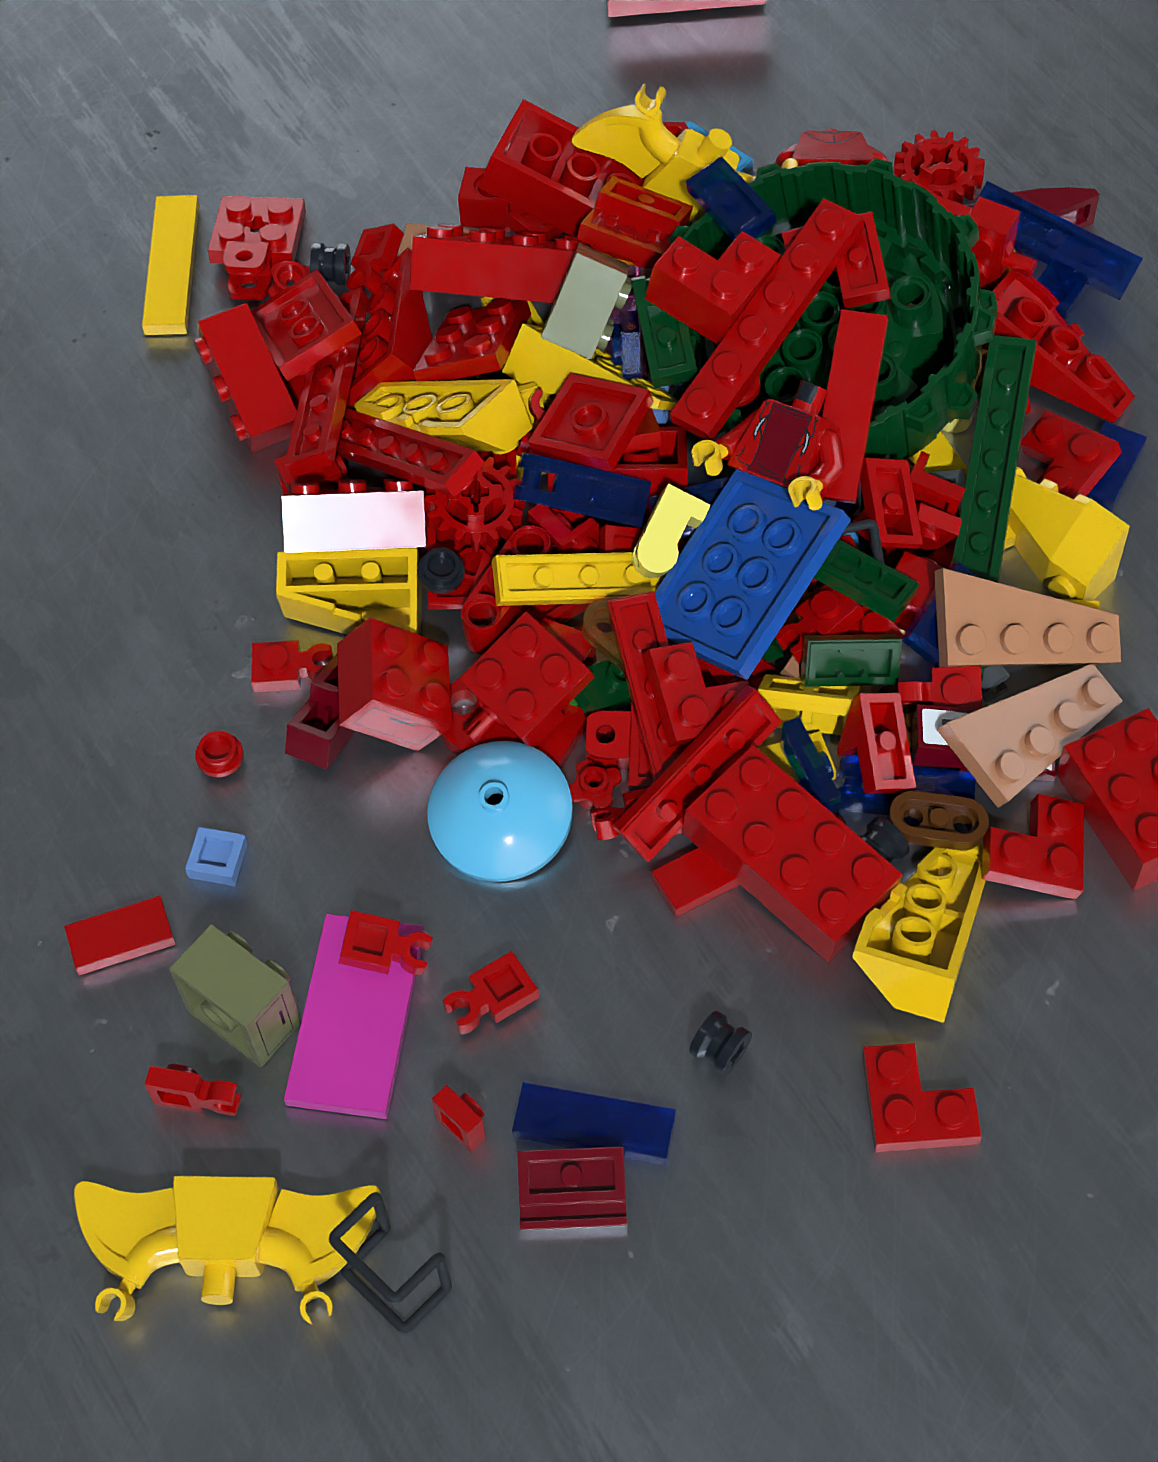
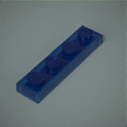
[972,181,1143,301]

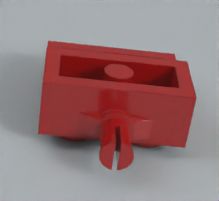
[577,176,693,269]
[932,193,1038,291]
[459,611,595,748]

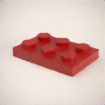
[251,269,362,381]
[413,298,531,381]

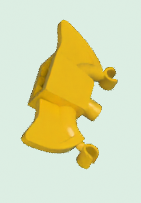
[572,83,798,223]
[74,1176,381,1325]

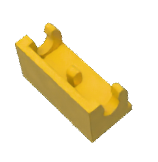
[758,674,861,735]

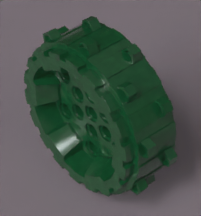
[668,158,998,460]

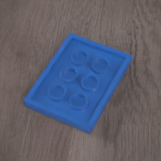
[655,470,851,680]

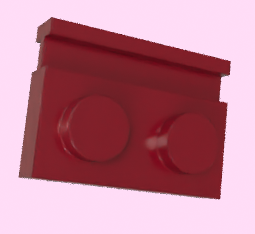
[517,1147,627,1230]

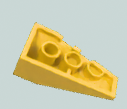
[502,323,679,411]
[354,379,533,454]
[1008,466,1130,600]
[852,844,986,1023]

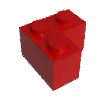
[645,231,781,345]

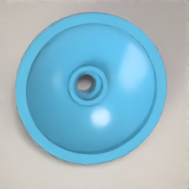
[427,741,573,882]

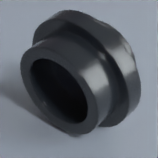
[417,548,465,594]

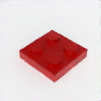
[528,373,654,472]

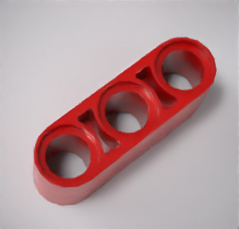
[461,525,552,655]

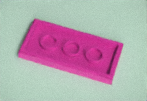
[284,914,425,1119]

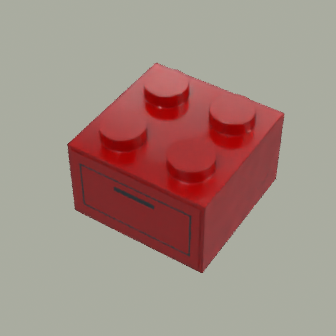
[337,617,452,751]

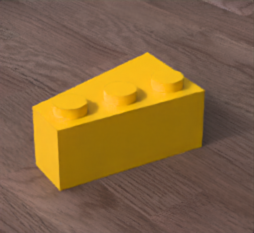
[276,548,422,636]

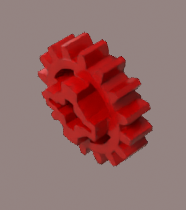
[893,130,985,204]
[424,457,525,553]

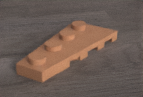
[935,568,1121,667]
[937,664,1123,808]

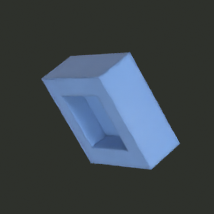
[185,827,248,886]

